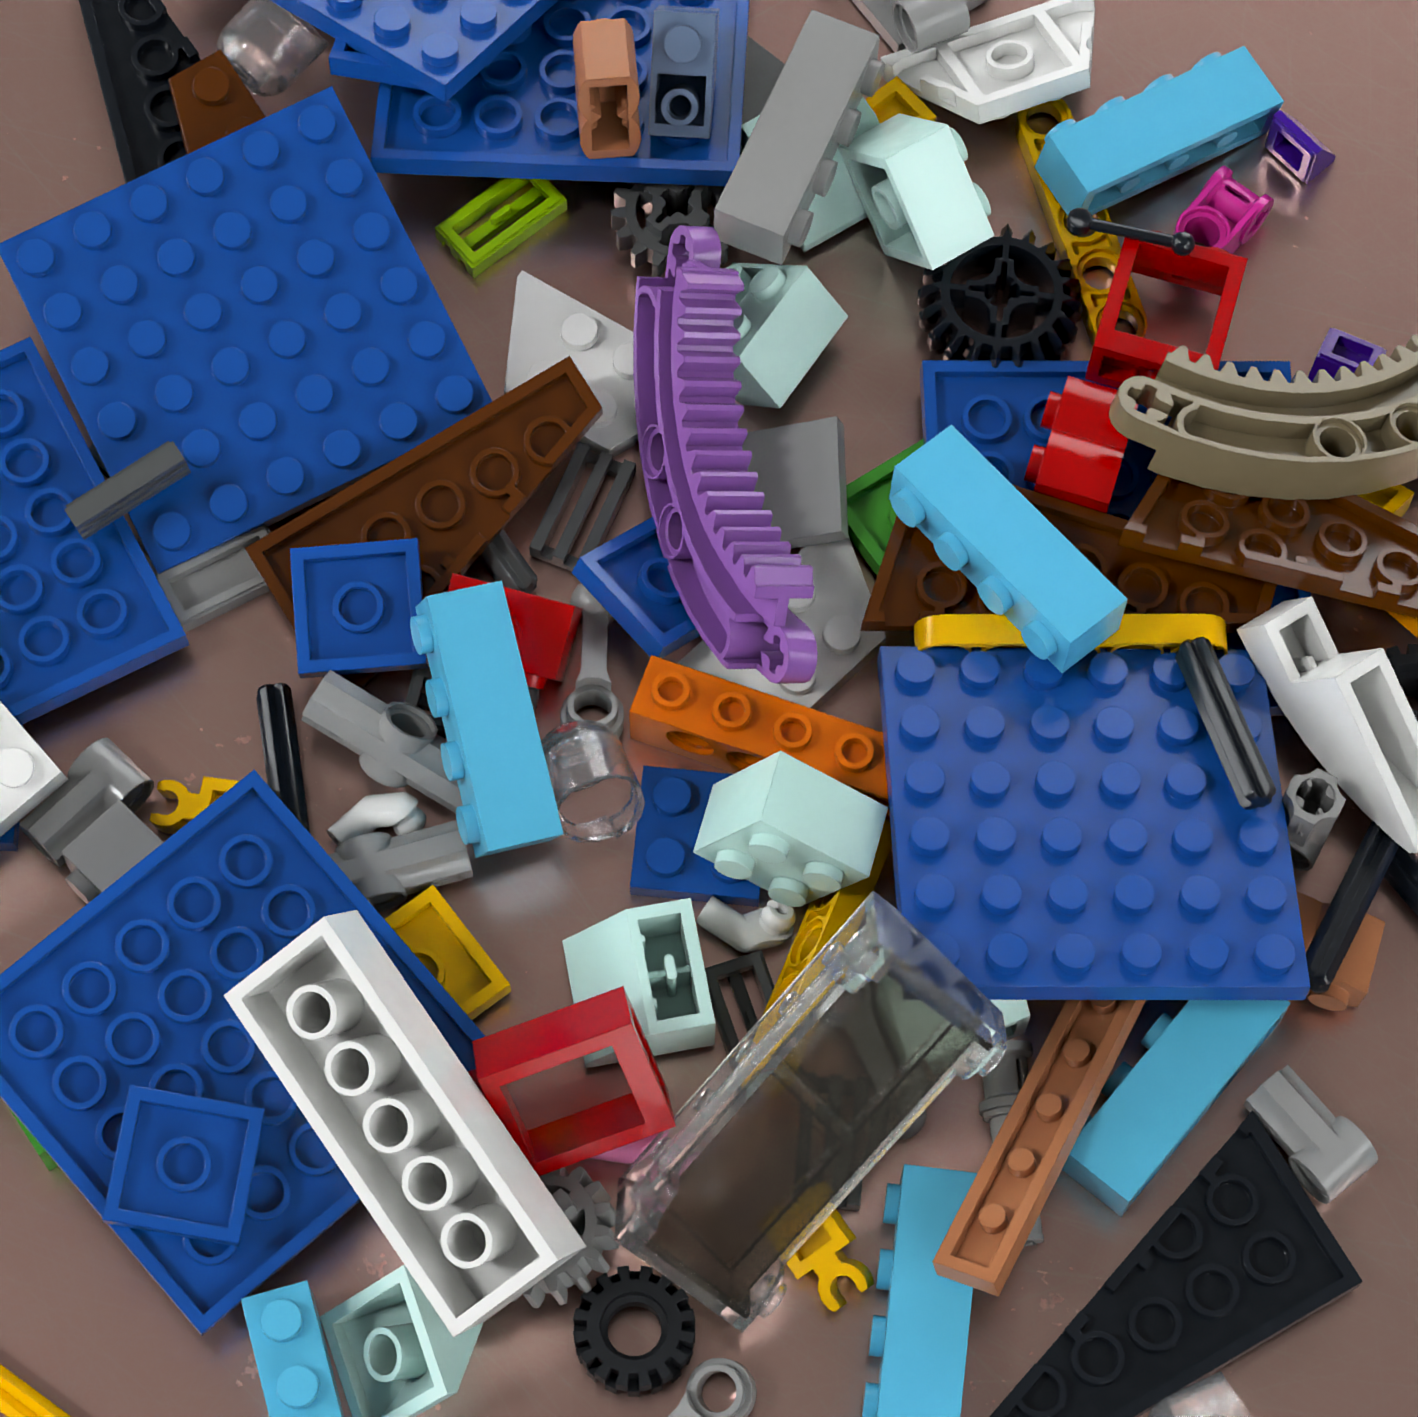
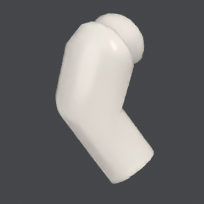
[326,792,426,846]
[696,896,796,953]

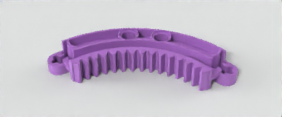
[633,225,818,684]

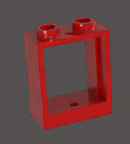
[1085,230,1248,388]
[467,986,676,1176]

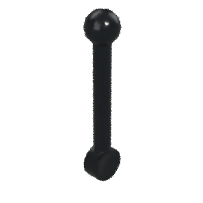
[1067,208,1195,256]

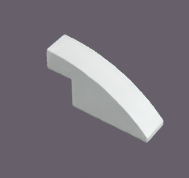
[1236,596,1418,853]

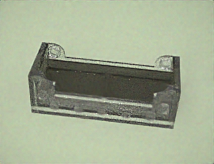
[614,891,1007,1333]

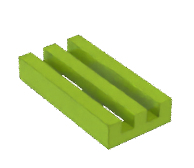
[435,178,567,278]

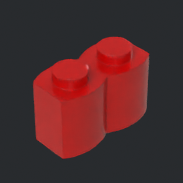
[1024,376,1138,513]

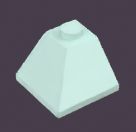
[320,1265,483,1417]

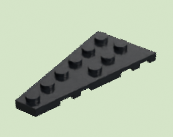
[79,0,201,183]
[990,1110,1363,1417]

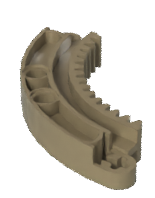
[1109,334,1418,500]

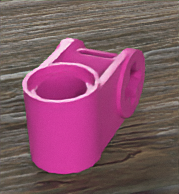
[1173,165,1274,254]

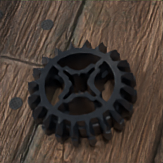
[917,224,1083,368]

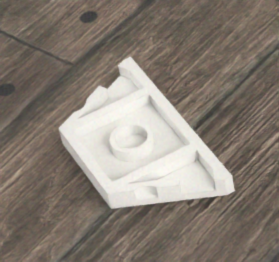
[880,0,1095,125]
[504,270,638,458]
[677,535,886,710]

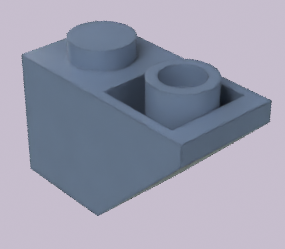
[648,5,720,139]

